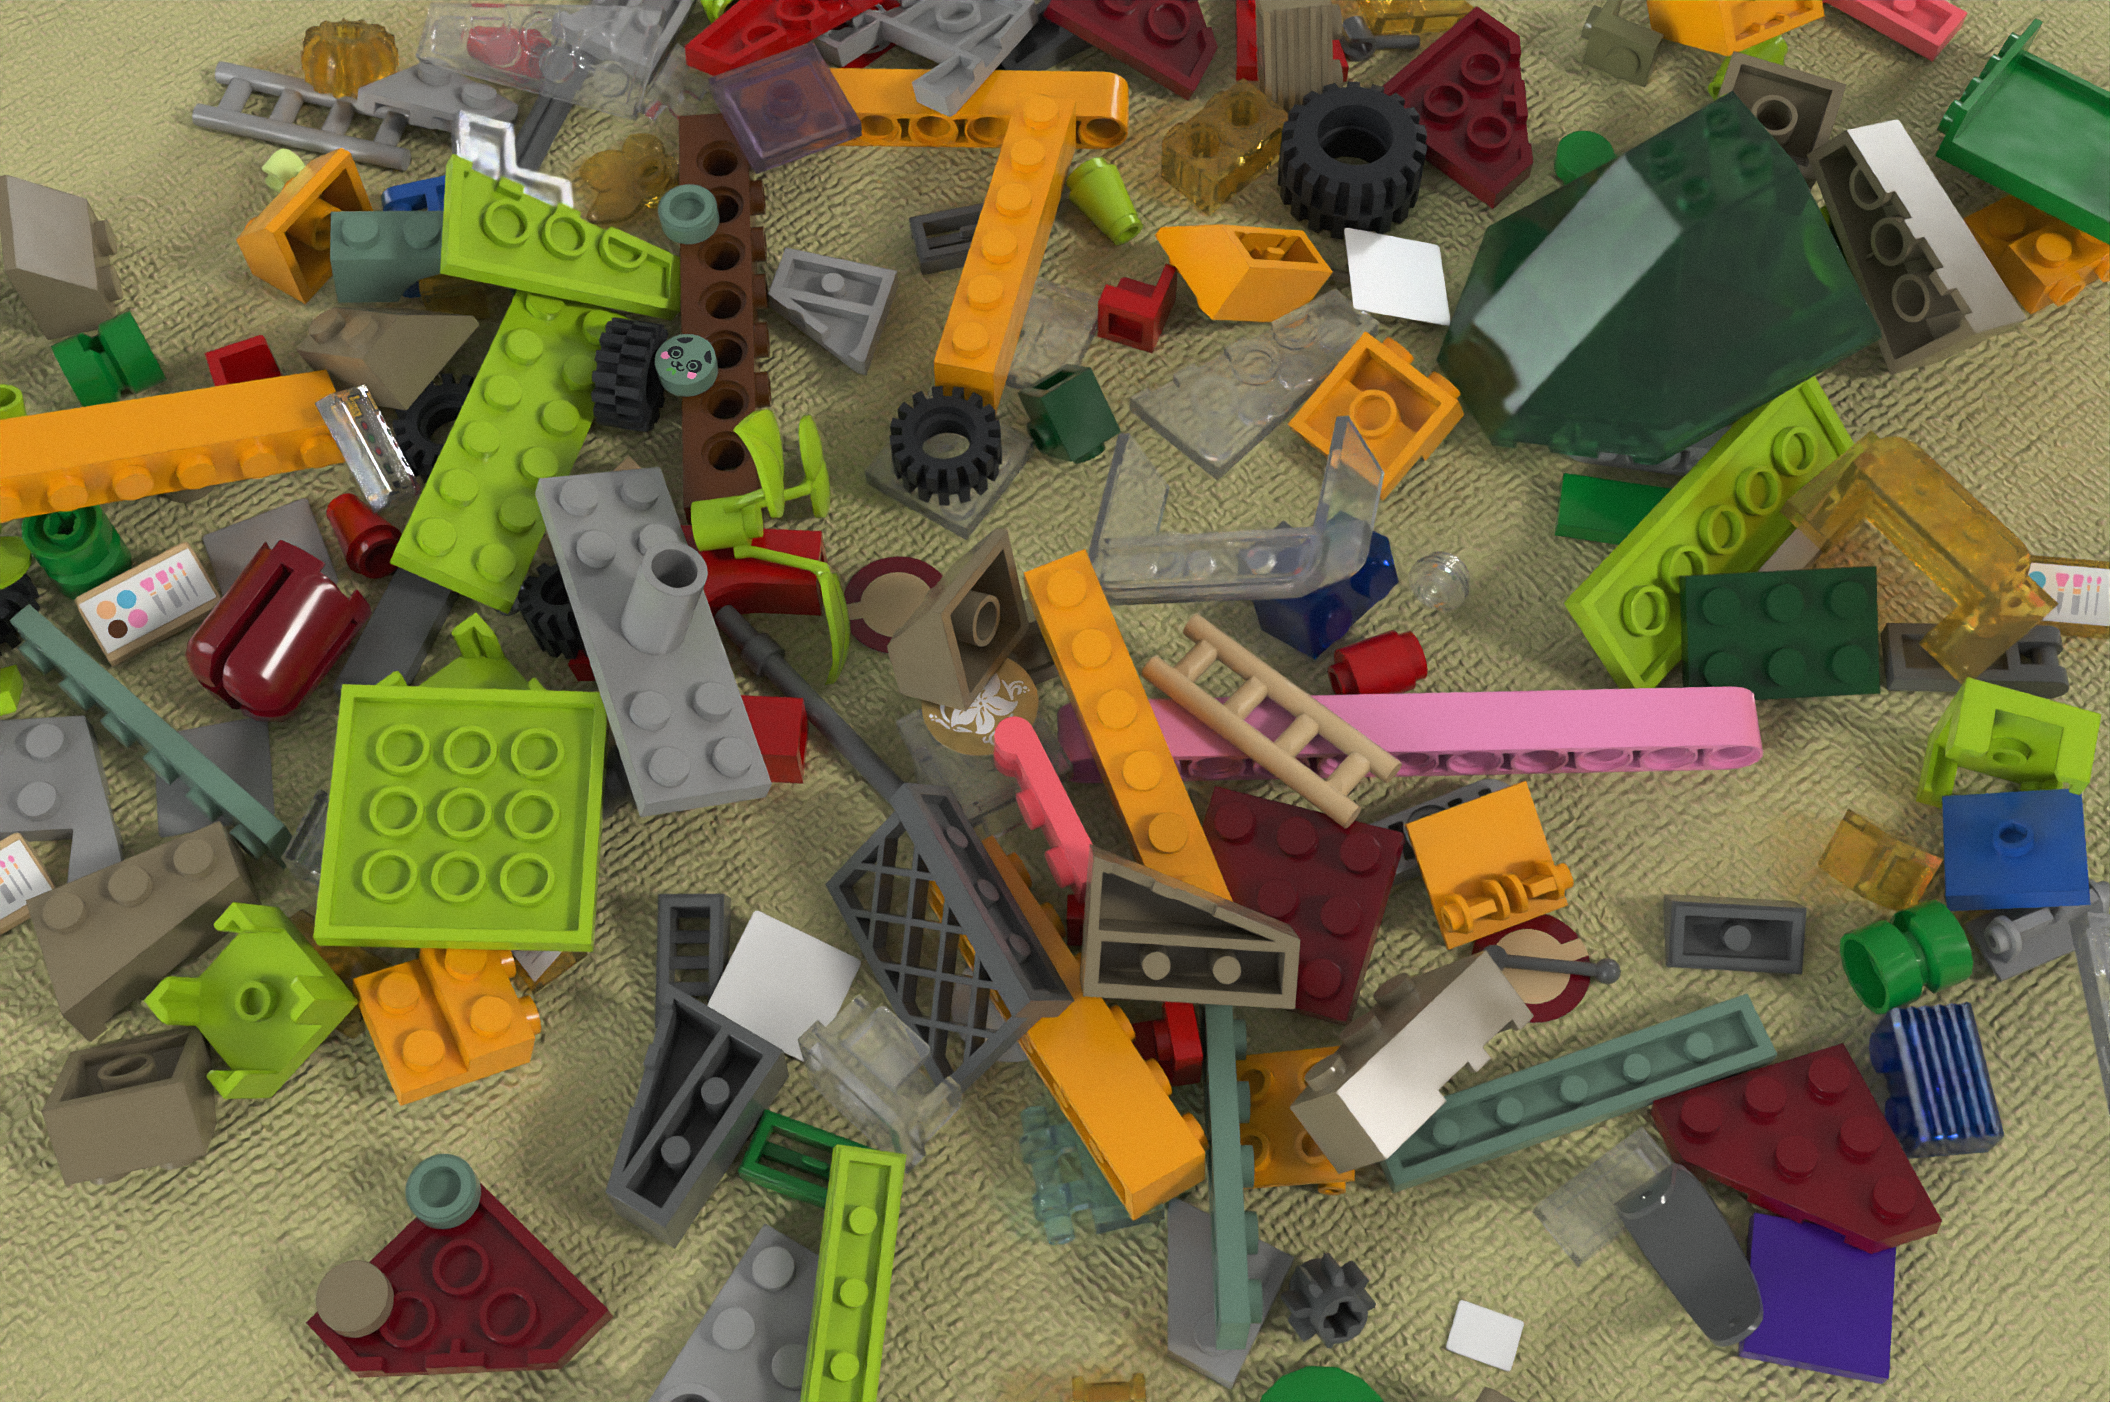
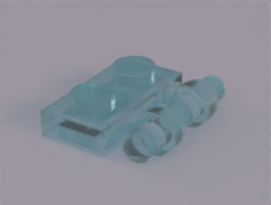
[1019,1106,1164,1245]

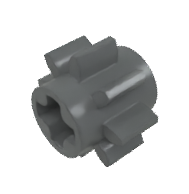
[1281,1253,1376,1348]

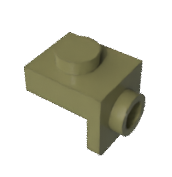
[1581,0,1664,88]

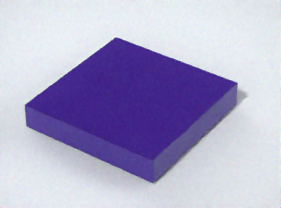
[1738,1212,1896,1384]

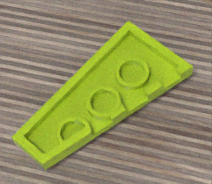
[440,154,681,320]

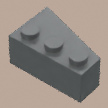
[606,983,789,1249]

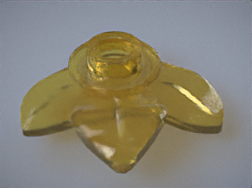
[579,133,679,225]

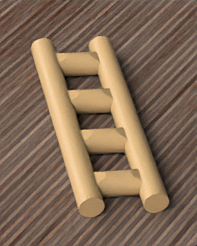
[1141,614,1402,828]

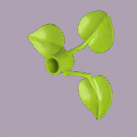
[691,409,851,685]

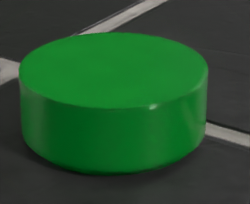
[1554,131,1614,189]

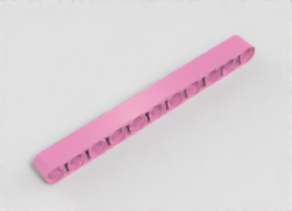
[1057,686,1763,783]

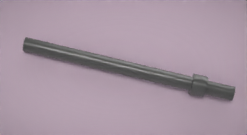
[714,605,905,806]

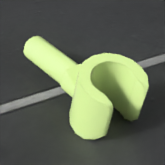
[262,148,305,193]

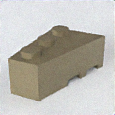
[1290,950,1534,1174]

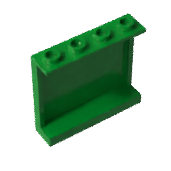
[1935,18,2110,245]

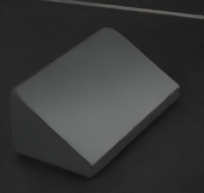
[1663,894,1807,974]

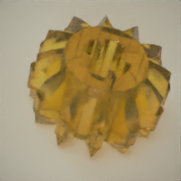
[300,18,399,100]

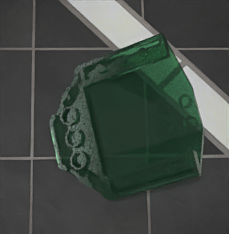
[1436,91,1882,465]

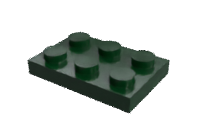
[1679,566,1880,700]

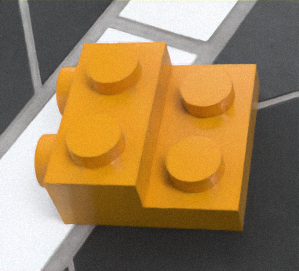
[1963,195,2110,315]
[1288,331,1464,501]
[352,948,541,1106]

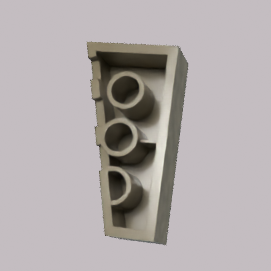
[1807,119,2027,375]

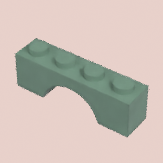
[330,211,517,303]

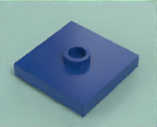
[1942,789,2091,911]

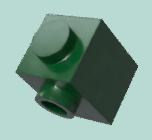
[1017,364,1121,464]

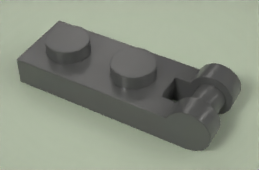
[1880,623,2070,699]

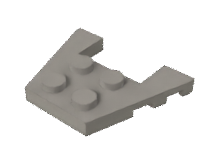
[808,0,1039,117]
[0,715,124,883]

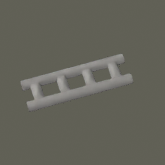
[192,61,424,171]

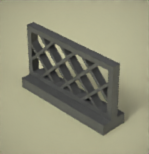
[825,782,1074,1100]

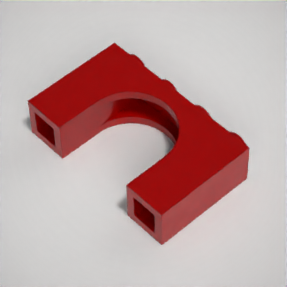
[681,525,827,784]

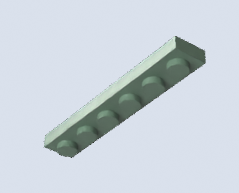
[9,604,303,870]
[1380,993,1778,1194]
[1199,1003,1263,1350]

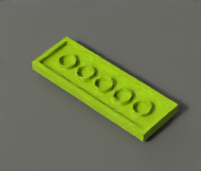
[390,289,631,614]
[1564,364,1864,689]

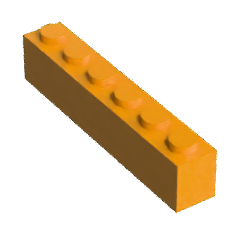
[933,90,1076,415]
[0,369,349,523]
[1024,549,1233,902]
[927,835,1210,1221]

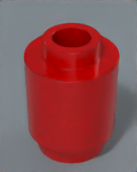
[1328,630,1428,695]

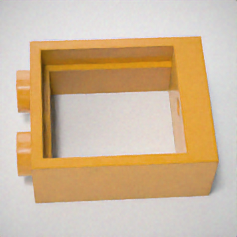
[1646,0,1824,56]

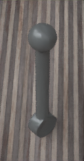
[1483,945,1621,984]

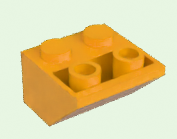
[1155,224,1333,323]

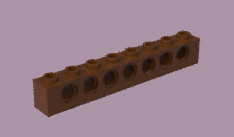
[679,111,772,529]

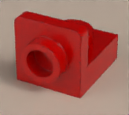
[1131,1001,1203,1087]

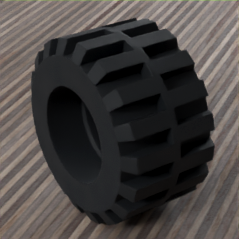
[1278,82,1427,240]

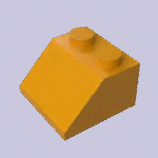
[236,148,373,304]

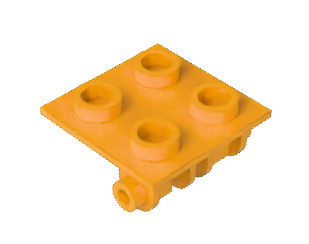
[1404,781,1574,950]
[1236,1046,1355,1195]

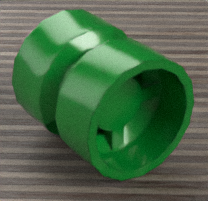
[51,310,167,407]
[21,505,132,600]
[1840,899,1973,1014]

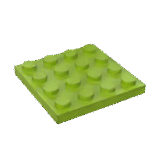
[313,684,609,952]

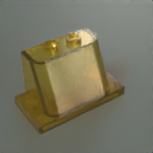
[1780,430,2059,684]

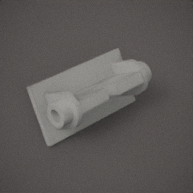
[1964,879,2110,982]

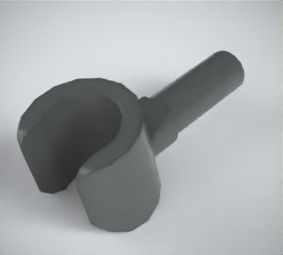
[1339,16,1420,62]

